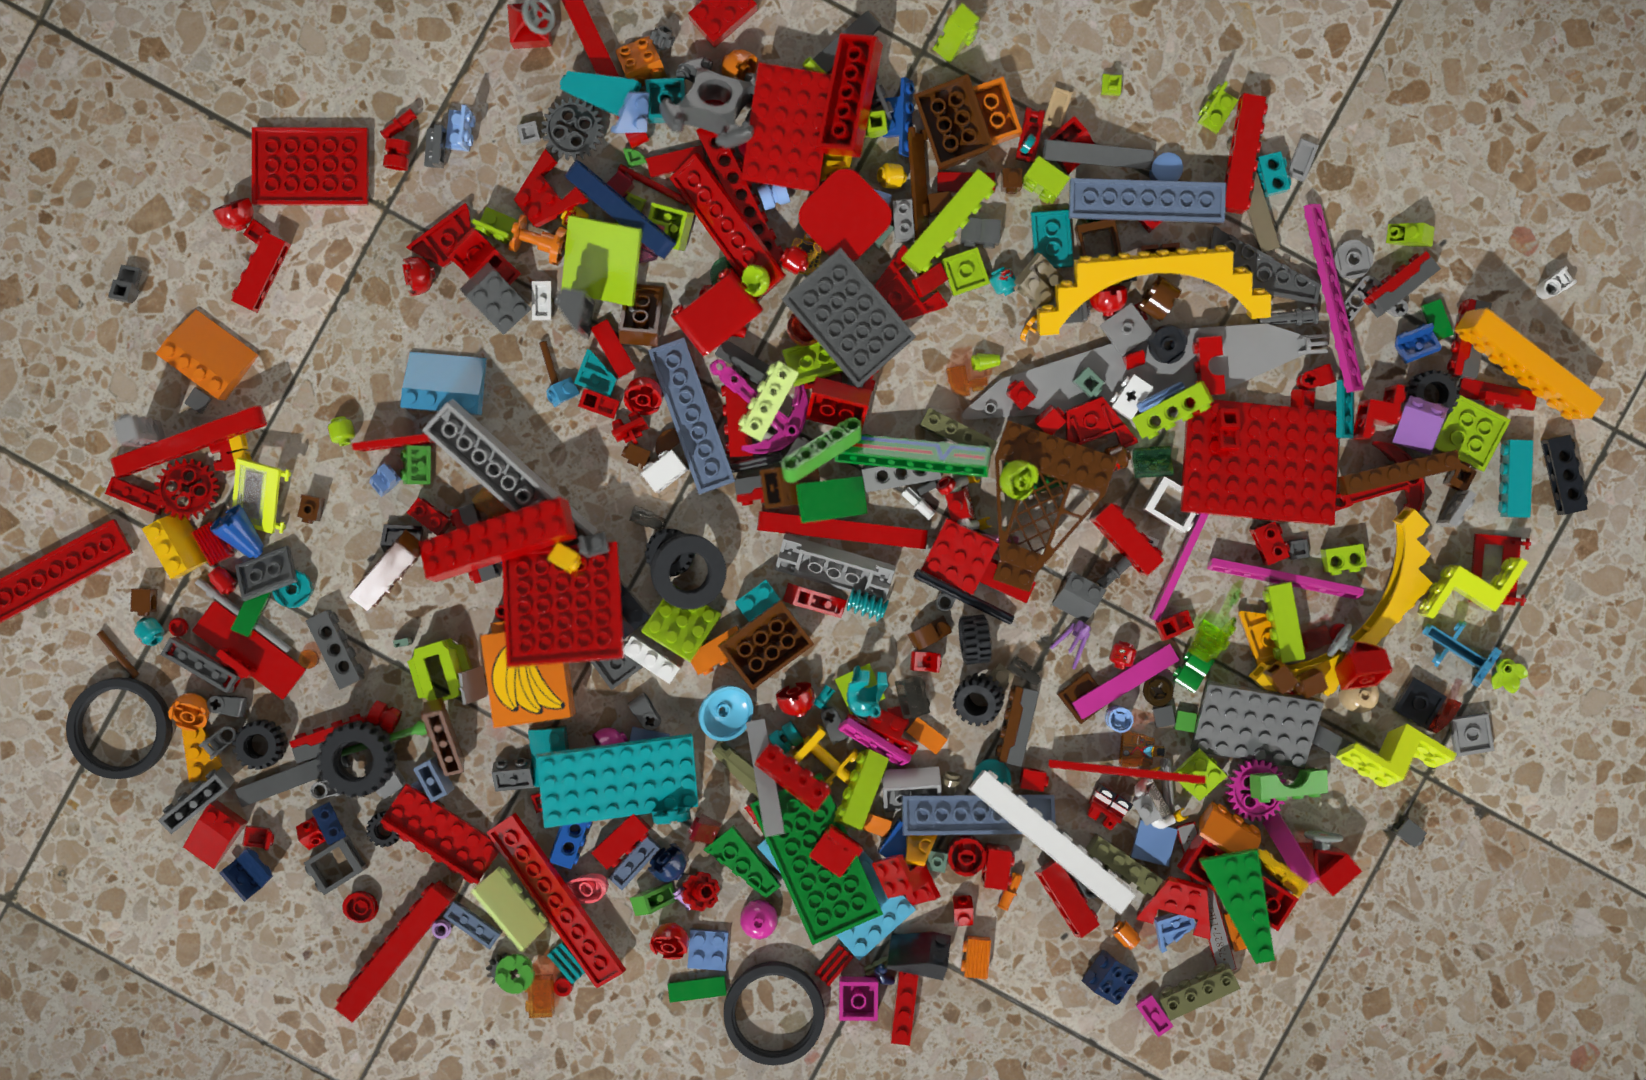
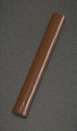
[539,341,559,385]
[96,630,140,679]

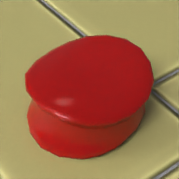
[342,891,379,923]

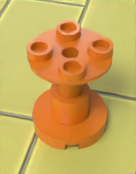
[508,215,567,266]

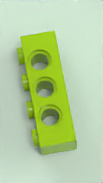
[1132,381,1214,440]

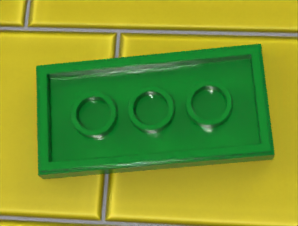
[796,476,868,523]

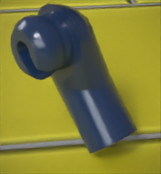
[874,964,895,985]

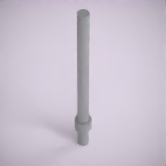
[195,578,292,653]

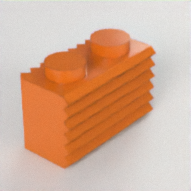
[960,935,991,979]

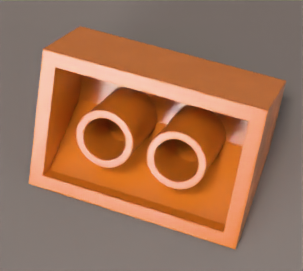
[1199,801,1262,853]

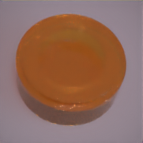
[298,649,319,669]

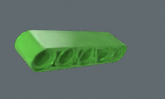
[781,418,862,483]

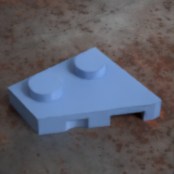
[611,92,649,133]
[1154,913,1195,953]

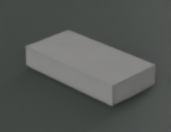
[1286,138,1319,182]

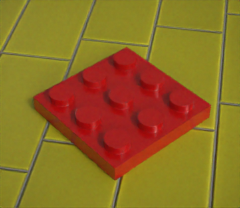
[921,517,999,595]

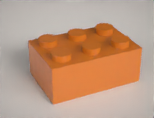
[973,76,1022,146]

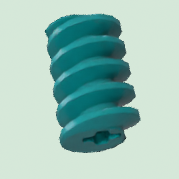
[847,587,889,622]

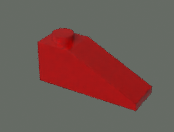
[783,583,847,618]

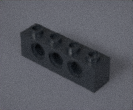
[1541,435,1588,515]

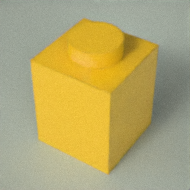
[548,543,581,574]

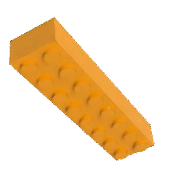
[1454,308,1604,420]

